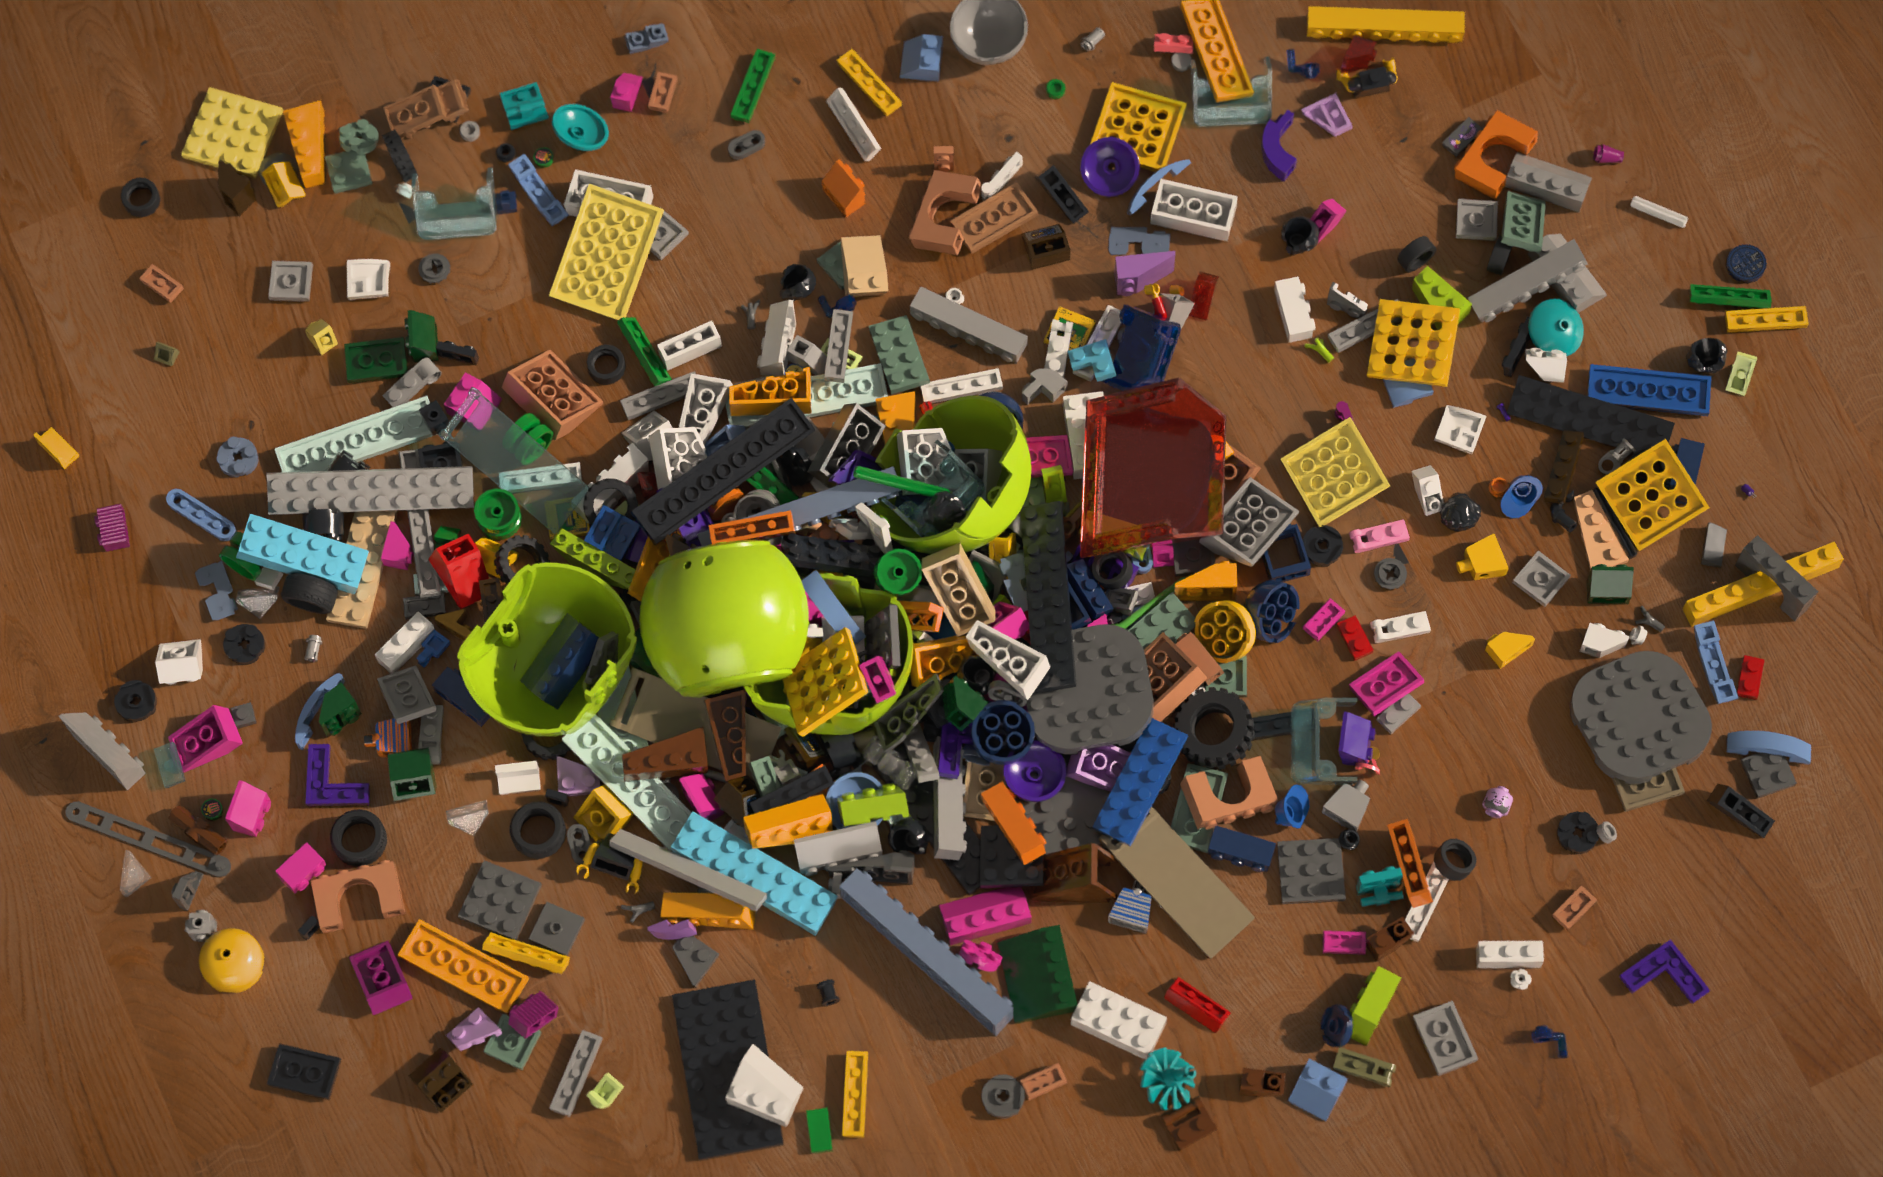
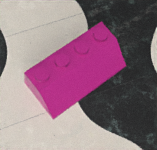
[939,887,1031,945]

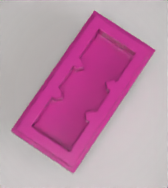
[1302,598,1345,642]
[1323,931,1366,955]

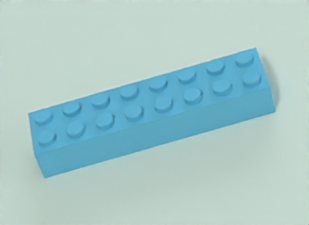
[671,812,838,936]

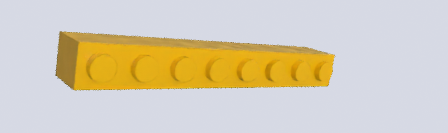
[1307,7,1464,43]
[1682,541,1844,627]

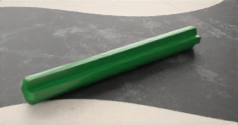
[853,466,950,497]

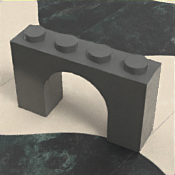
[1735,535,1818,621]

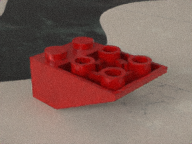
[428,533,489,609]

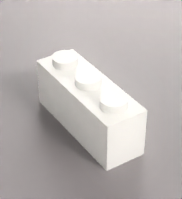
[1274,277,1315,343]
[657,321,722,371]
[375,612,435,674]
[1476,941,1544,968]

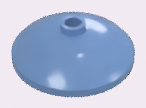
[825,772,883,829]

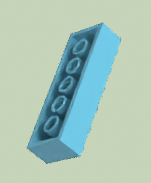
[236,514,369,595]

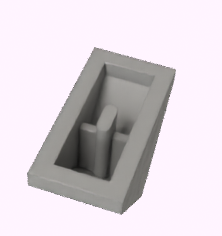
[1105,588,1139,616]

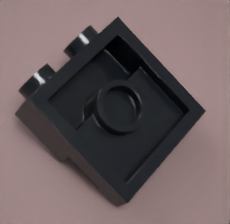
[418,441,463,468]

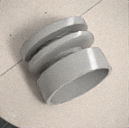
[733,489,780,520]

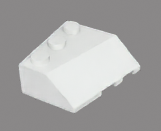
[757,300,796,377]
[649,427,707,490]
[897,428,968,495]
[726,1044,803,1127]

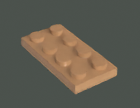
[950,182,1038,254]

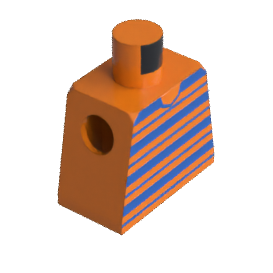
[364,719,412,758]

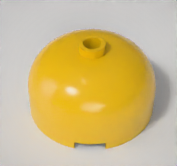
[1194,600,1256,663]
[199,928,264,993]

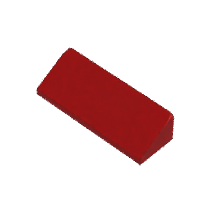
[1164,977,1231,1033]

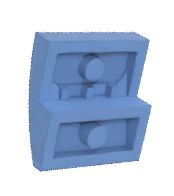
[1383,358,1434,408]

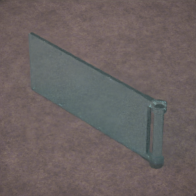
[438,387,589,534]

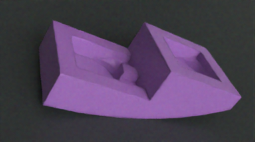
[648,920,697,940]

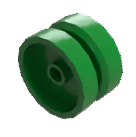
[502,413,554,465]
[474,488,522,540]
[219,531,262,581]
[874,549,922,596]

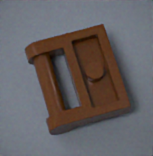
[1161,1096,1217,1151]

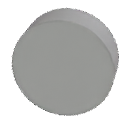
[1172,53,1191,72]
[460,121,480,142]
[1597,821,1617,843]

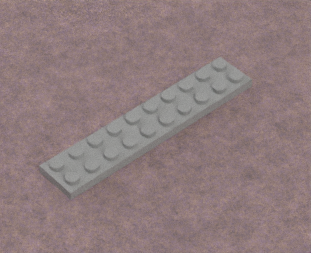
[266,466,474,515]

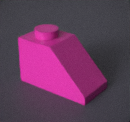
[611,73,643,112]
[1311,199,1346,243]
[381,521,414,570]
[859,656,896,704]

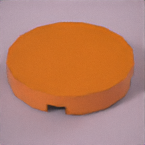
[708,488,744,521]

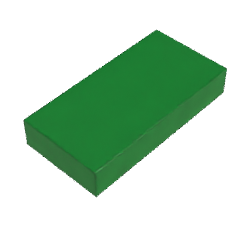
[806,1108,833,1154]

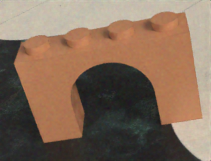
[909,170,982,255]
[1161,632,1224,723]
[1180,756,1278,829]
[311,860,406,934]

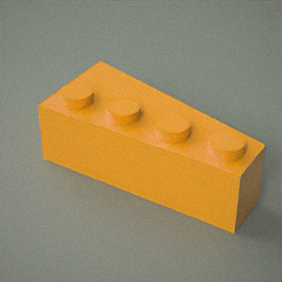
[283,100,325,188]
[729,367,811,416]
[876,391,916,446]
[910,634,979,688]
[743,794,833,849]
[661,893,755,930]

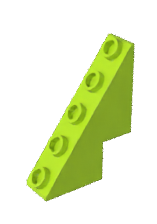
[550,528,636,590]

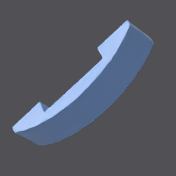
[508,154,569,226]
[1127,159,1191,215]
[801,570,866,645]
[1694,621,1738,704]
[295,673,345,750]
[1726,731,1811,765]

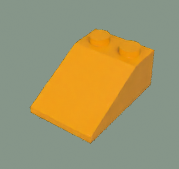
[1174,561,1237,601]

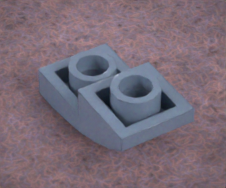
[624,23,669,54]

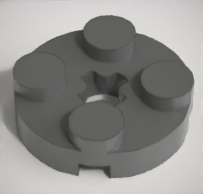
[982,1075,1025,1118]

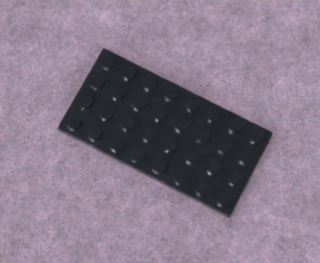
[672,979,784,1161]

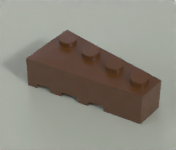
[704,690,746,781]
[622,726,708,782]

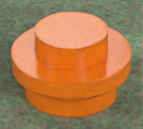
[1488,477,1509,497]

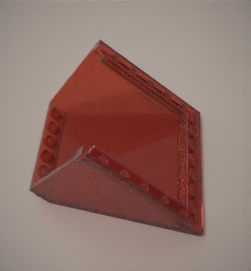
[1080,378,1226,558]

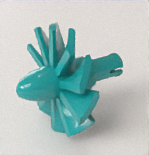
[1140,1047,1196,1111]

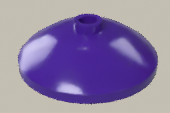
[1081,137,1140,196]
[1003,740,1066,802]

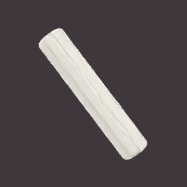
[1630,196,1688,228]

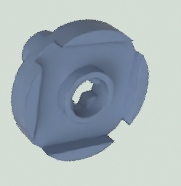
[217,436,258,478]

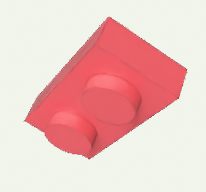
[1154,33,1193,54]

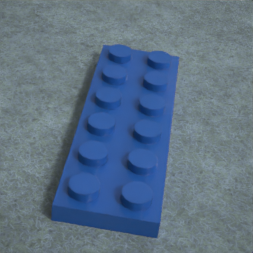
[1587,364,1711,416]
[1093,718,1188,847]

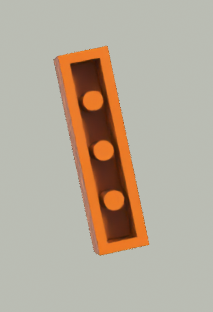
[709,510,796,544]
[981,782,1046,865]
[1387,819,1433,908]

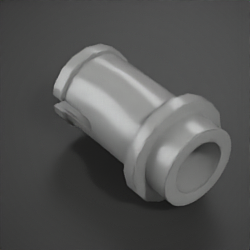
[1081,27,1105,51]
[304,635,322,662]

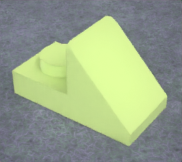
[1725,352,1757,396]

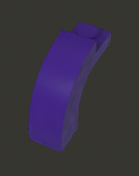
[1261,110,1297,182]

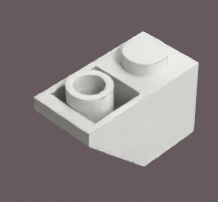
[1525,348,1567,383]
[1412,465,1444,516]
[1580,623,1629,658]

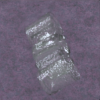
[862,736,916,790]

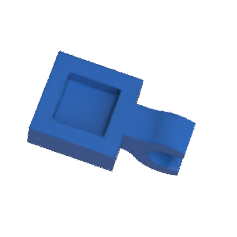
[416,630,451,667]

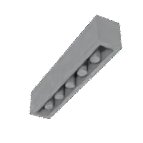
[1468,239,1588,323]
[910,287,1028,364]
[933,736,967,860]

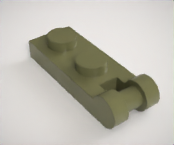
[1333,1047,1396,1087]

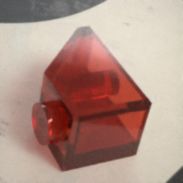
[1340,35,1378,74]
[1188,271,1219,321]
[637,472,658,501]

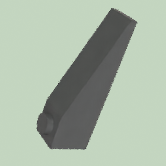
[874,674,944,753]
[828,851,915,885]

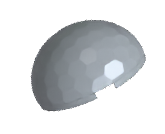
[950,0,1028,65]

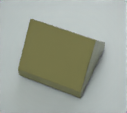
[154,341,179,366]

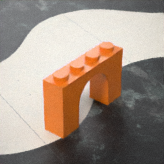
[1454,110,1538,200]

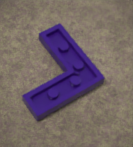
[937,722,1003,779]
[306,744,370,806]
[1619,940,1710,1004]

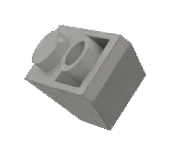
[787,335,827,375]

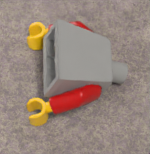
[1144,284,1195,341]

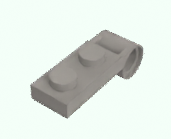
[382,357,442,407]
[418,705,444,764]

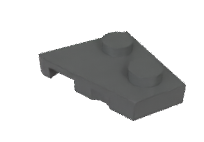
[585,631,618,685]

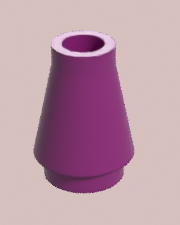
[1593,144,1624,163]

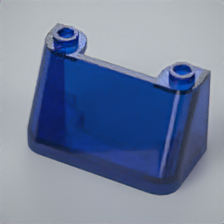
[1101,304,1181,399]

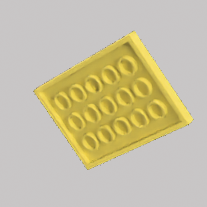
[549,184,664,320]

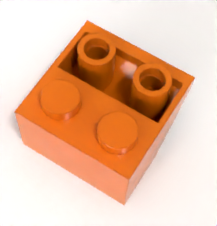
[822,159,865,217]

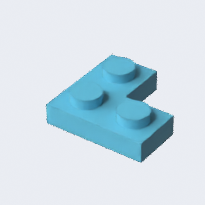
[1068,339,1116,382]

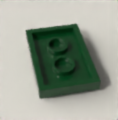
[344,337,408,384]

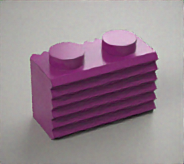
[94,504,130,552]
[508,991,558,1039]

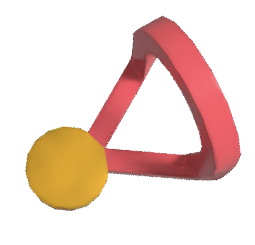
[1354,747,1381,776]

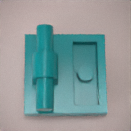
[500,82,549,130]
[1356,867,1403,907]

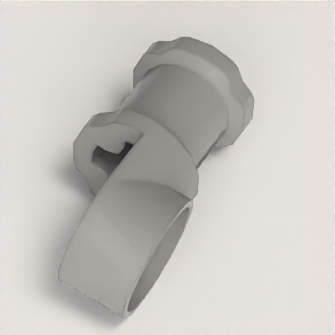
[1598,438,1636,475]

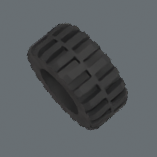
[1173,687,1255,770]

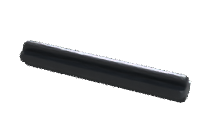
[1593,487,1637,559]

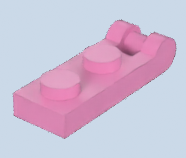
[1349,519,1410,553]

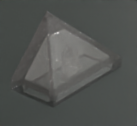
[236,587,280,619]
[446,800,489,836]
[120,850,152,896]

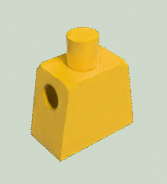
[1456,534,1508,580]

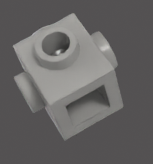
[185,910,217,942]

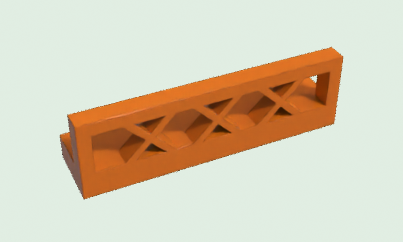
[899,601,944,632]

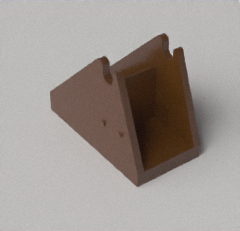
[1029,843,1118,903]

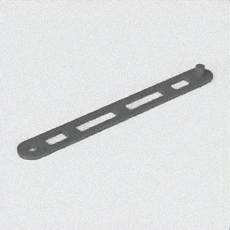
[66,801,231,877]

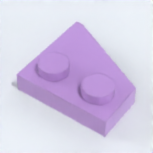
[1301,93,1353,137]
[557,757,601,796]
[446,1007,503,1051]

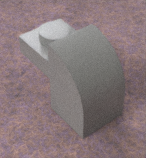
[1022,368,1067,405]

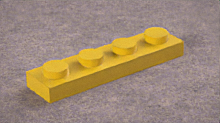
[837,49,902,117]
[1725,306,1808,333]
[482,933,570,974]
[842,1051,868,1138]

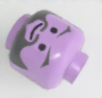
[1482,786,1513,819]

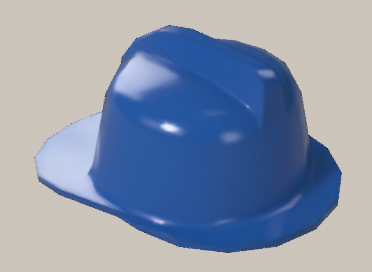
[1500,475,1543,518]
[1275,785,1310,829]

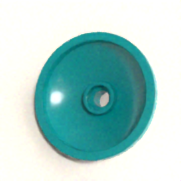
[552,104,609,151]
[1528,299,1584,356]

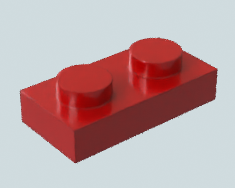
[1336,615,1374,661]
[1737,655,1765,700]

